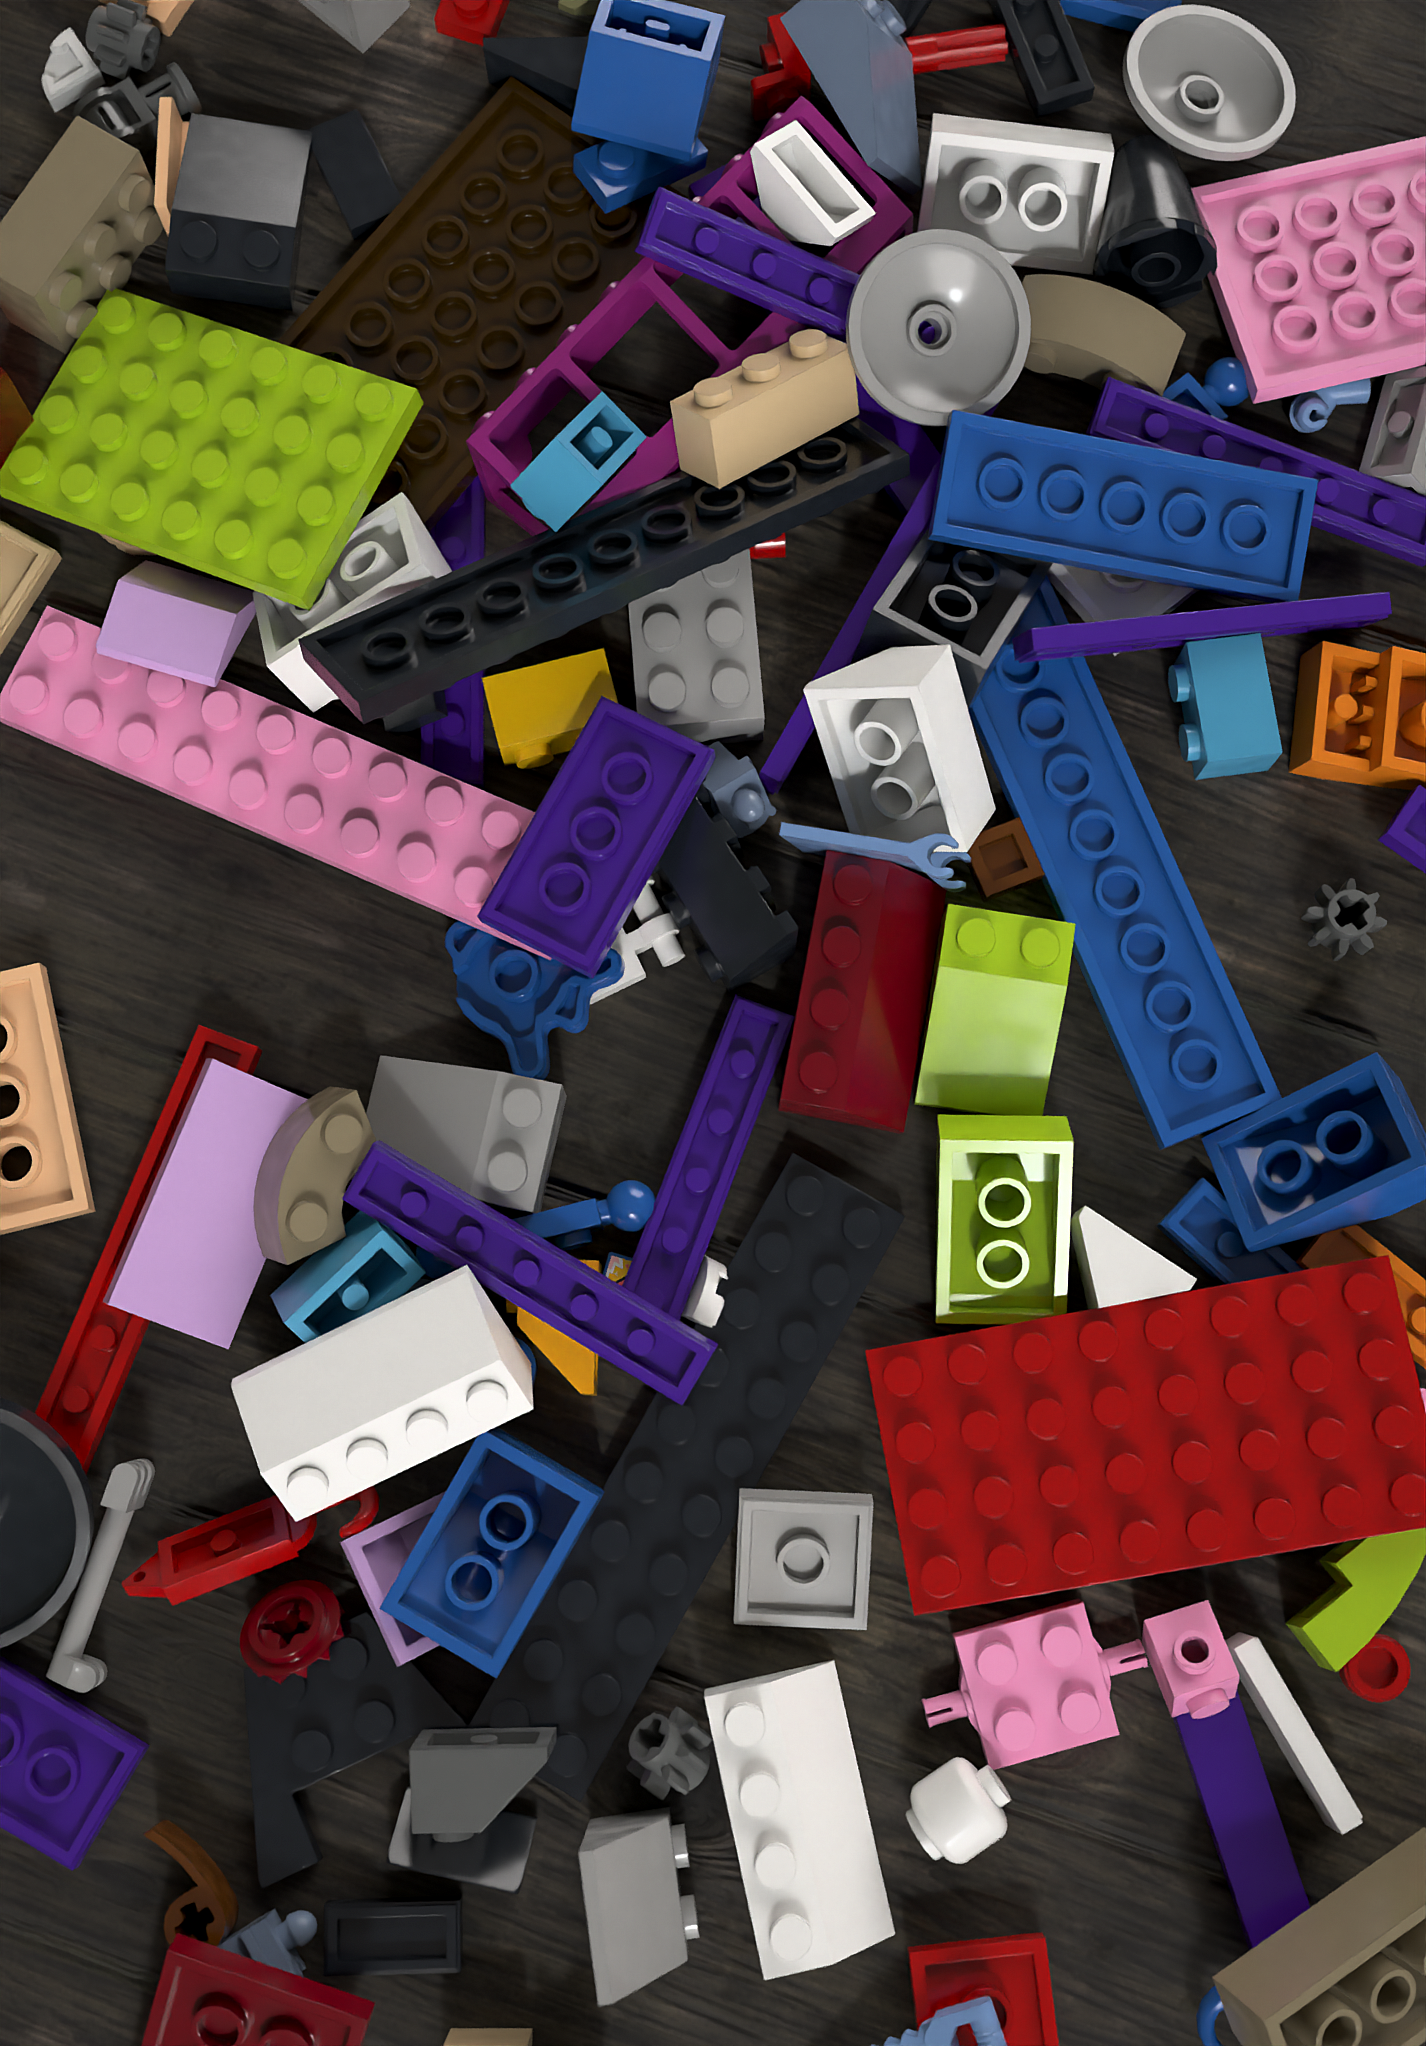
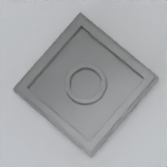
[734,1488,873,1630]

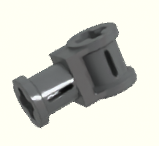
[73,62,203,158]

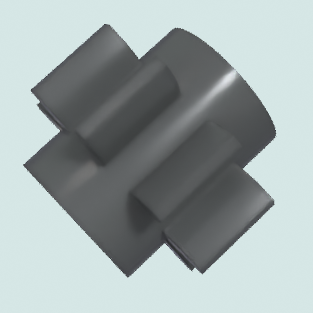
[86,0,160,80]
[1301,878,1387,961]
[627,1707,712,1800]

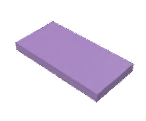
[103,1058,308,1349]

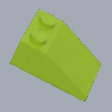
[914,904,1076,1116]
[935,1114,1074,1325]

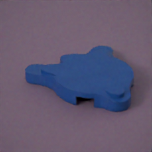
[445,921,625,1080]

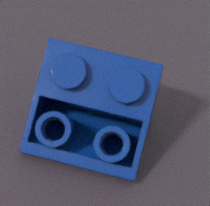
[571,0,725,162]

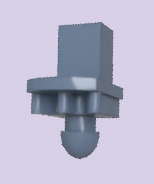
[702,741,777,838]
[216,1908,317,1977]

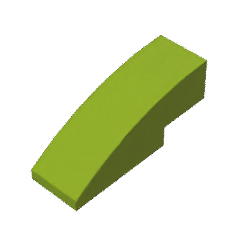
[1286,1528,1426,1672]

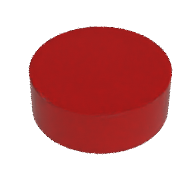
[1338,1633,1411,1702]

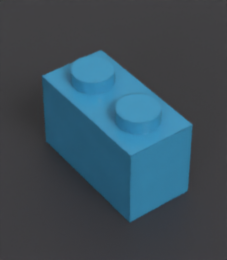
[510,391,647,532]
[1168,633,1283,780]
[270,1210,426,1343]

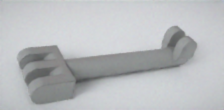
[46,1458,155,1692]

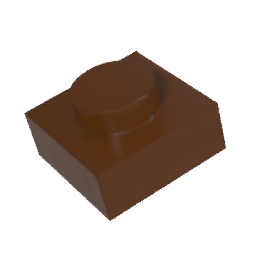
[966,817,1044,903]

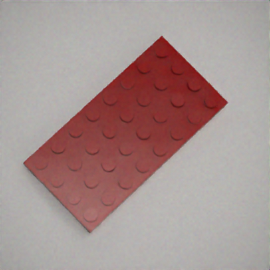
[865,1255,1426,1616]

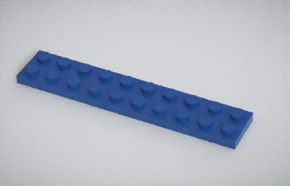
[969,576,1282,1150]

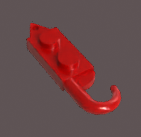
[121,1485,380,1606]

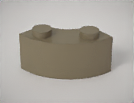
[1022,274,1186,397]
[253,1086,376,1265]

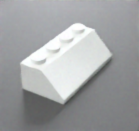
[231,1265,533,1522]
[704,1660,895,1980]

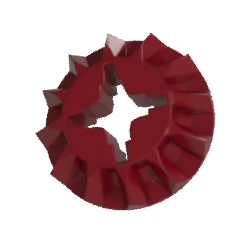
[240,1580,345,1684]

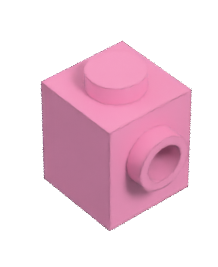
[1142,1600,1240,1719]

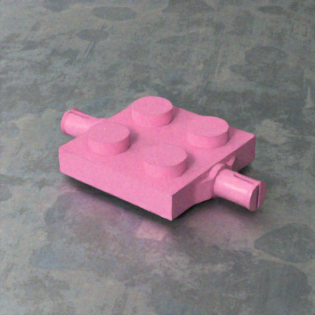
[921,1598,1148,1770]

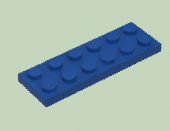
[928,410,1318,604]

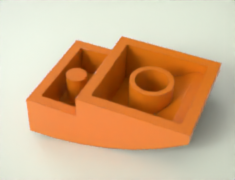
[1289,641,1426,790]

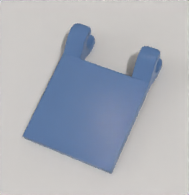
[779,822,971,892]

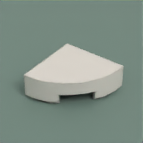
[42,27,105,113]
[682,1255,728,1328]

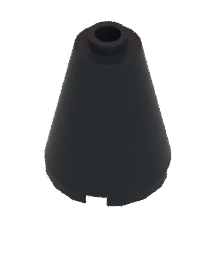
[1094,135,1218,310]

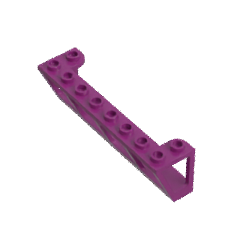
[466,96,913,536]

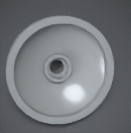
[1122,5,1296,161]
[846,229,1031,426]

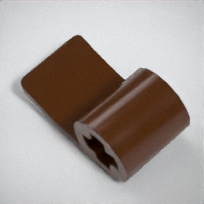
[143,1820,239,1946]

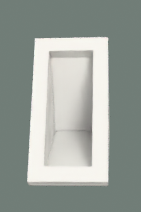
[750,120,876,246]
[1070,1206,1197,1310]

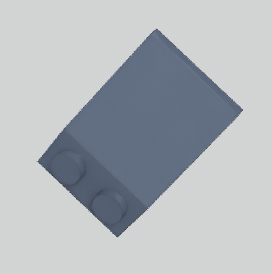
[780,0,922,196]

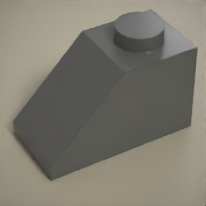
[409,1727,557,1842]

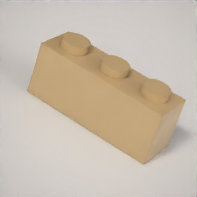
[670,329,859,489]

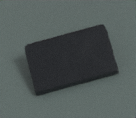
[386,1786,538,1894]

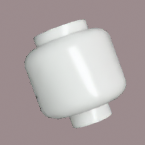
[906,1757,1011,1864]

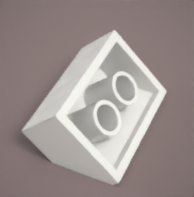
[917,113,1114,275]
[252,492,452,713]
[803,645,996,852]

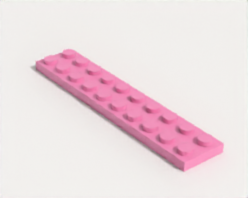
[0,606,552,960]

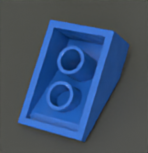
[1201,1052,1426,1252]
[379,1427,605,1678]

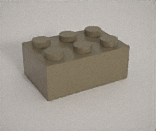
[0,115,164,355]

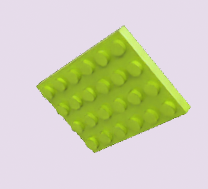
[0,288,424,611]

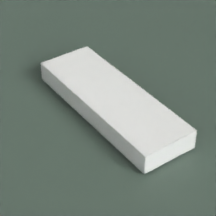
[1225,1632,1363,1835]

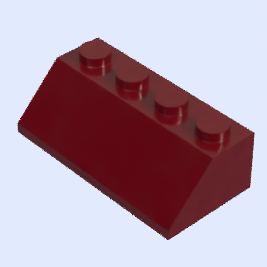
[778,850,947,1134]

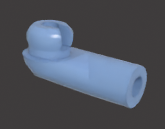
[1289,378,1371,433]

